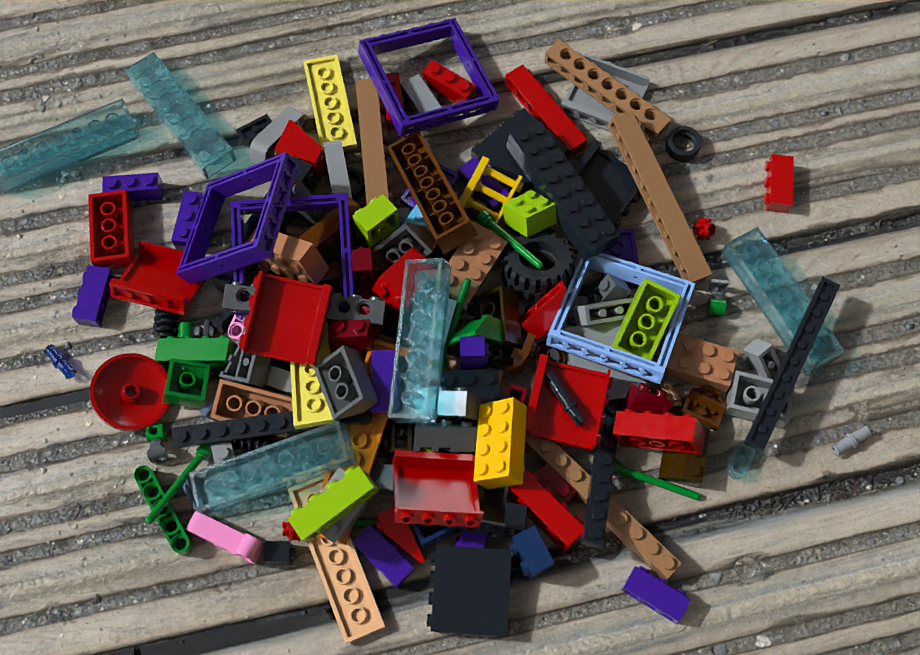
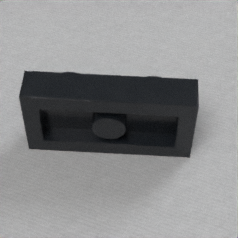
[236,114,272,147]

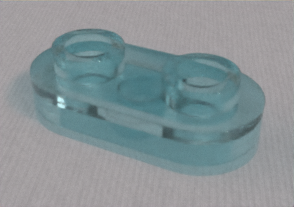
[727,440,755,479]

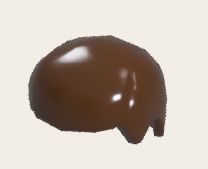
[535,344,566,365]

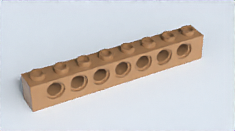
[544,39,671,142]

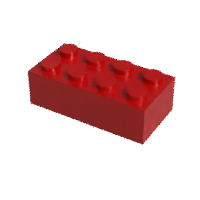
[88,189,135,269]
[612,409,705,454]
[507,470,584,553]

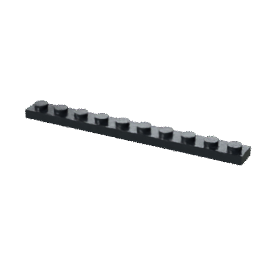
[743,277,841,453]
[172,409,372,449]

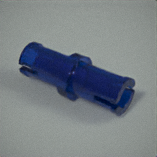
[43,344,77,379]

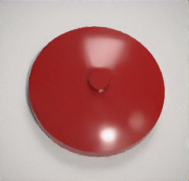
[89,353,169,431]

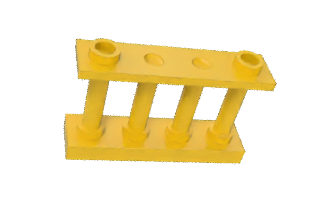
[459,156,524,235]

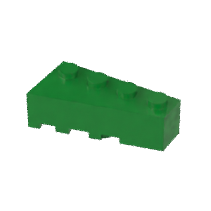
[154,336,238,372]

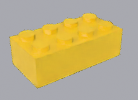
[474,397,527,489]

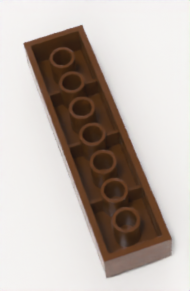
[387,129,478,254]

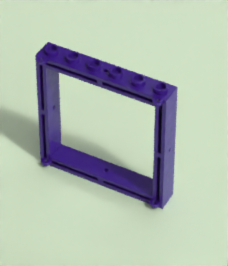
[358,18,500,137]
[176,152,299,284]
[230,193,355,322]

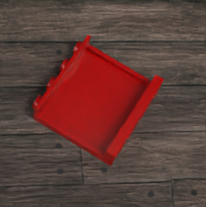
[109,241,207,315]
[239,270,333,367]
[525,354,613,451]
[392,450,484,527]

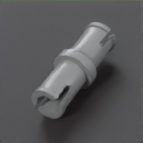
[831,425,872,457]

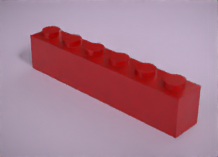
[505,64,587,159]

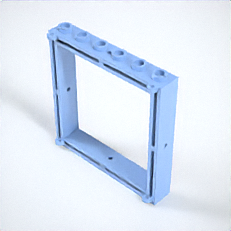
[546,253,695,384]

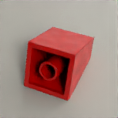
[274,119,328,181]
[372,247,442,315]

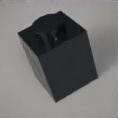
[264,541,296,565]

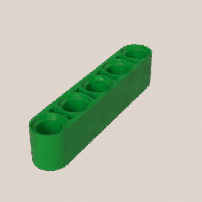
[134,465,194,556]

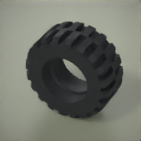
[501,231,575,303]

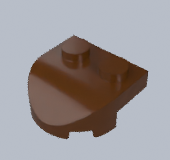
[506,333,538,375]
[679,385,727,432]

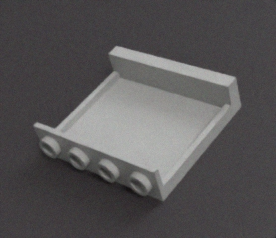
[561,54,650,132]
[563,320,649,401]

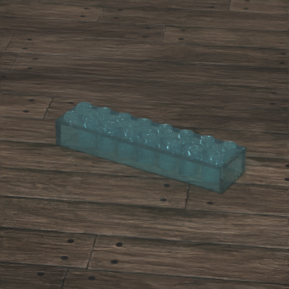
[124,52,237,179]
[0,98,141,194]
[721,227,845,377]
[388,258,452,423]
[189,420,357,515]

